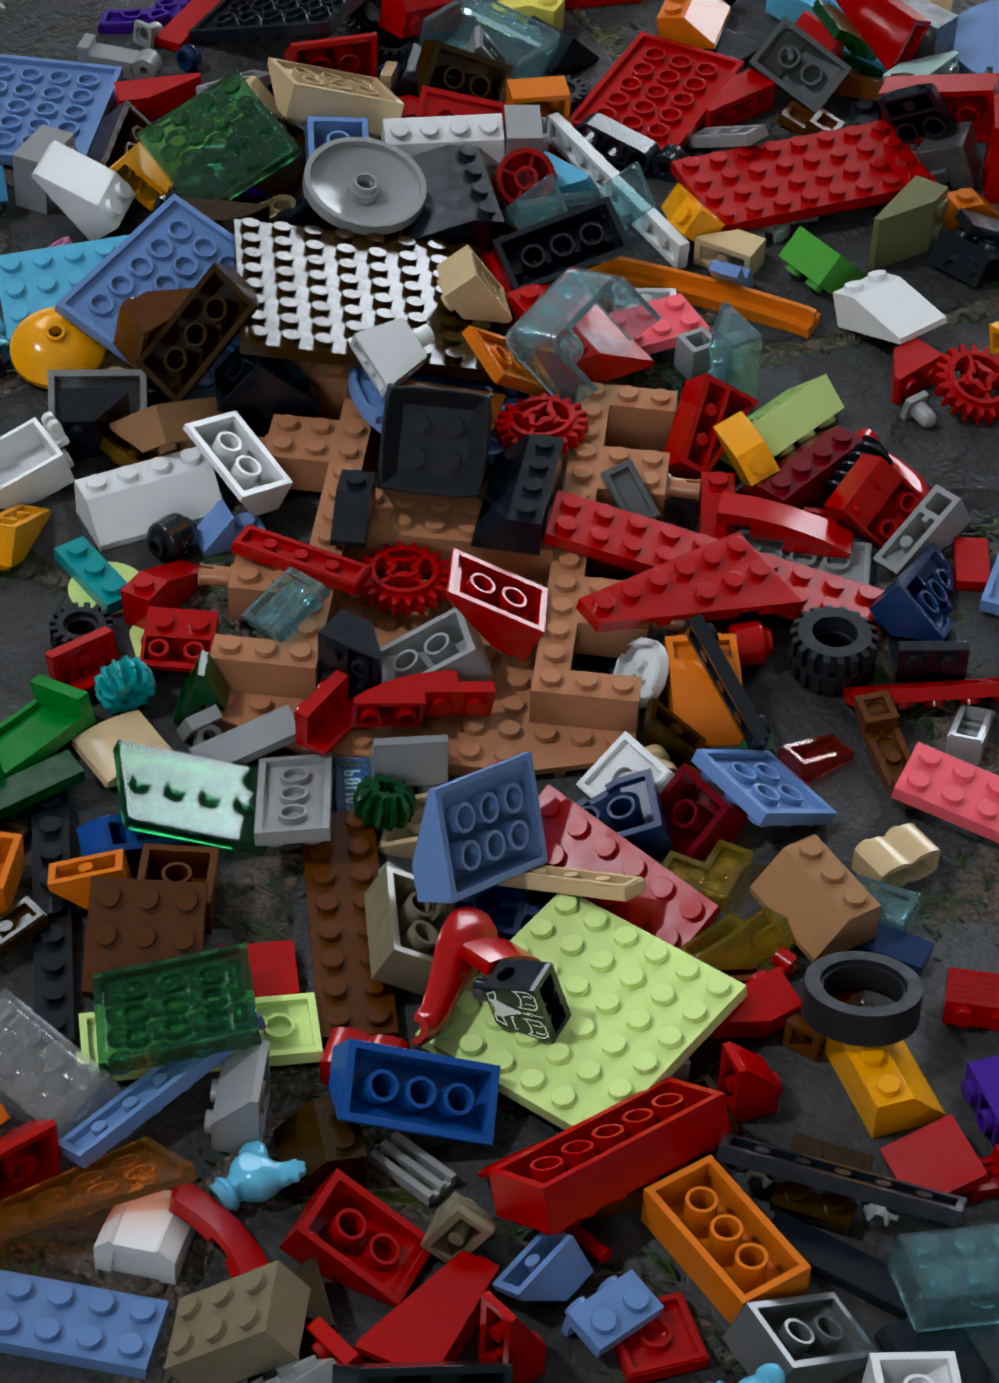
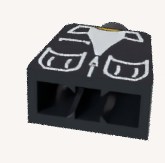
[472,959,571,1044]

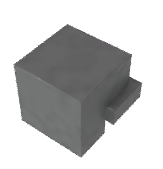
[917,121,983,189]

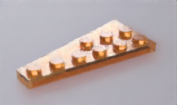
[0,1136,198,1241]

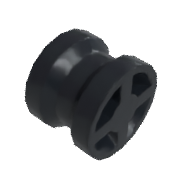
[651,144,687,182]

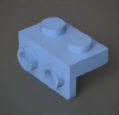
[561,1269,664,1358]

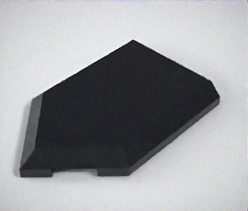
[874,1305,991,1383]

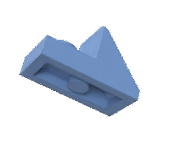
[196,499,266,558]

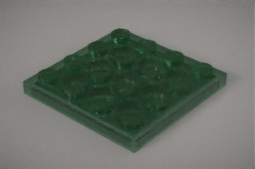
[136,70,302,201]
[92,942,262,1077]

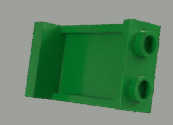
[0,674,96,781]

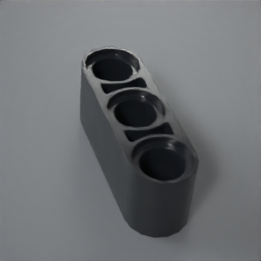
[575,113,661,174]

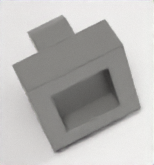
[176,704,223,746]

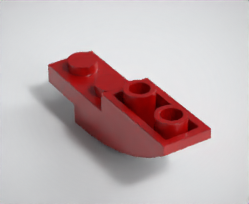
[349,670,496,728]

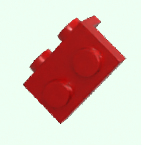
[45,625,118,694]
[294,670,354,756]

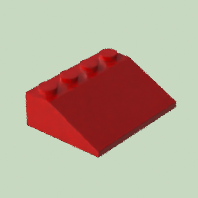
[506,284,654,393]

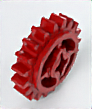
[931,344,999,425]
[496,393,589,455]
[359,542,449,617]

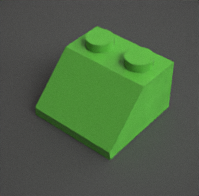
[778,226,868,295]

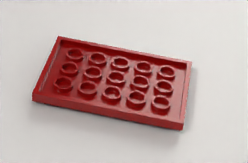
[569,31,745,150]

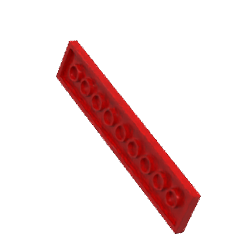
[542,490,885,635]

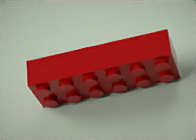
[488,1077,731,1235]

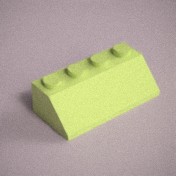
[719,374,845,468]

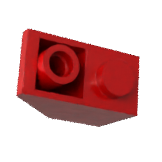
[890,337,942,404]

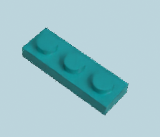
[53,536,127,615]

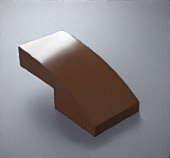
[776,100,845,135]

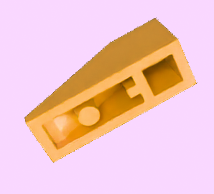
[661,183,725,242]
[0,503,51,570]

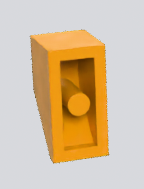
[712,411,780,487]

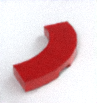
[168,1177,269,1278]

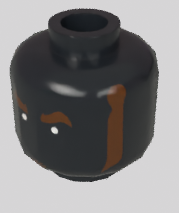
[147,513,198,563]

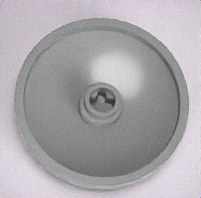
[302,137,427,235]

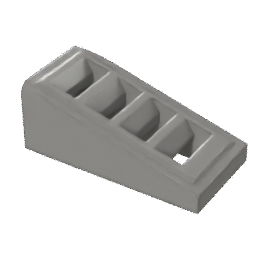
[945,704,995,766]

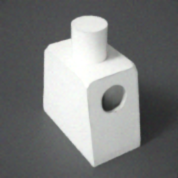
[349,318,435,398]

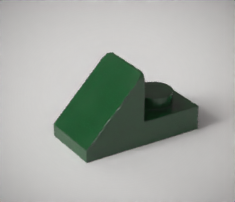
[173,650,230,724]

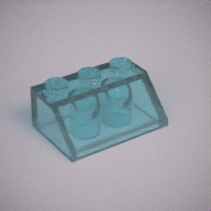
[707,302,763,416]

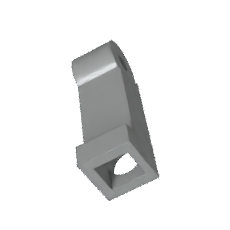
[77,33,162,80]

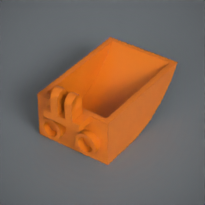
[664,633,744,747]

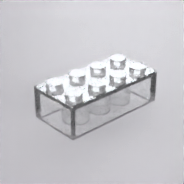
[0,988,122,1141]

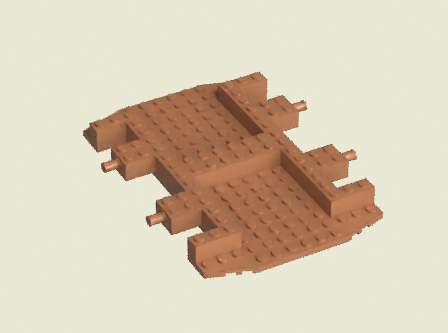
[198,360,701,778]

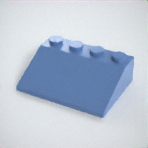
[412,752,548,903]

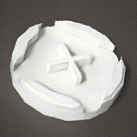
[613,637,669,709]

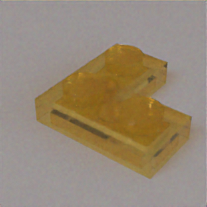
[661,839,754,910]

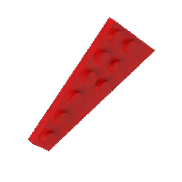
[576,531,803,632]

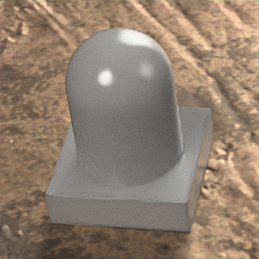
[132,19,163,49]
[900,390,937,428]

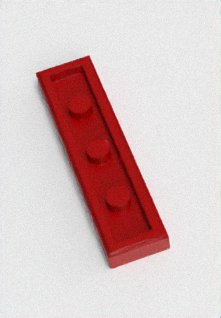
[231,524,372,596]

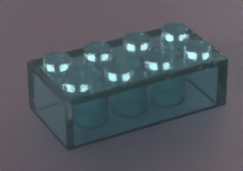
[888,1223,999,1333]

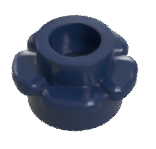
[176,44,202,72]

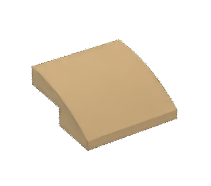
[71,710,174,788]

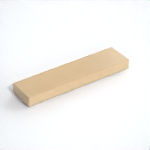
[498,865,646,902]

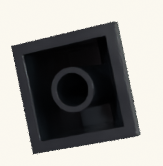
[214,346,321,437]

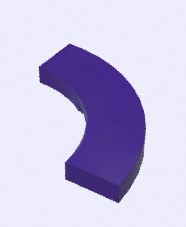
[98,0,191,34]

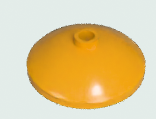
[10,307,107,389]

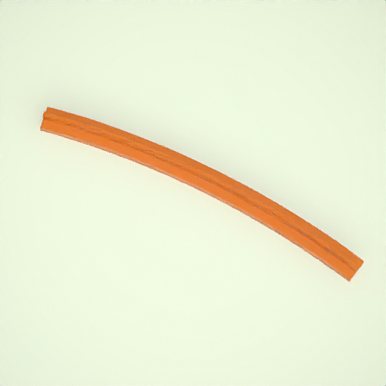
[398,230,821,339]

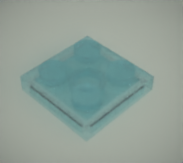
[241,566,331,643]

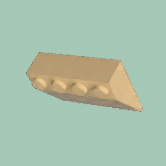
[267,57,404,139]

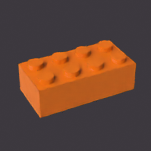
[641,1154,811,1325]

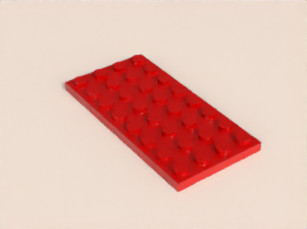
[670,120,938,232]

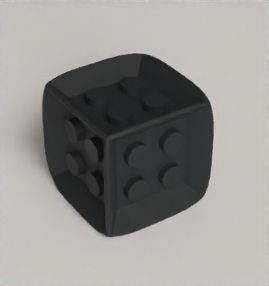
[377,383,494,499]

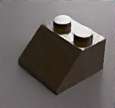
[273,1096,367,1199]

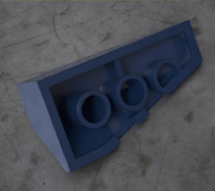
[869,543,955,641]
[575,768,674,858]

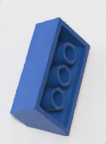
[328,1038,500,1147]

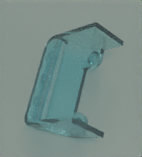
[419,0,560,79]
[502,162,656,233]
[506,267,661,404]

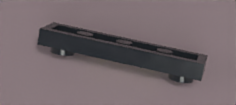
[684,614,771,750]

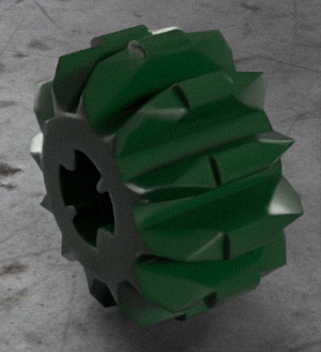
[353,773,416,832]

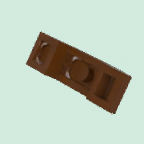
[853,690,914,810]

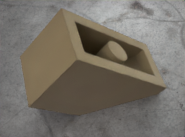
[420,1191,495,1263]

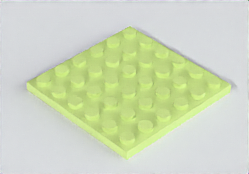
[415,893,748,1130]

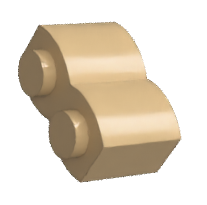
[851,823,941,896]

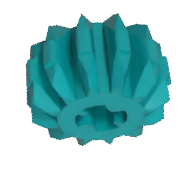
[94,655,156,714]

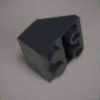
[318,608,382,701]

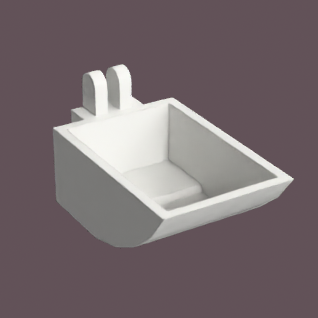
[0,412,75,509]

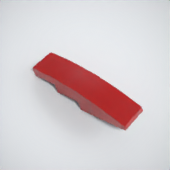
[717,491,854,559]

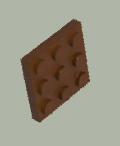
[81,876,209,1001]

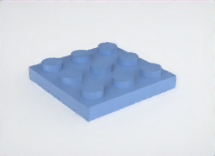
[691,749,838,827]

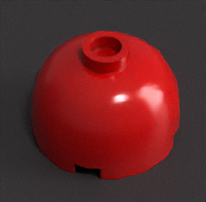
[495,147,557,209]

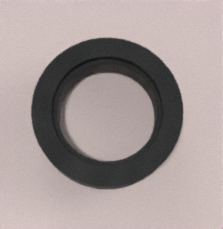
[801,951,923,1047]

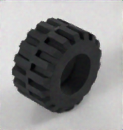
[787,605,879,695]

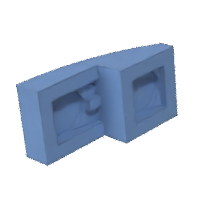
[708,259,755,288]

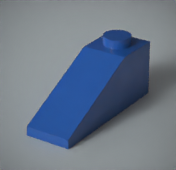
[76,804,201,858]

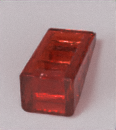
[776,733,855,784]

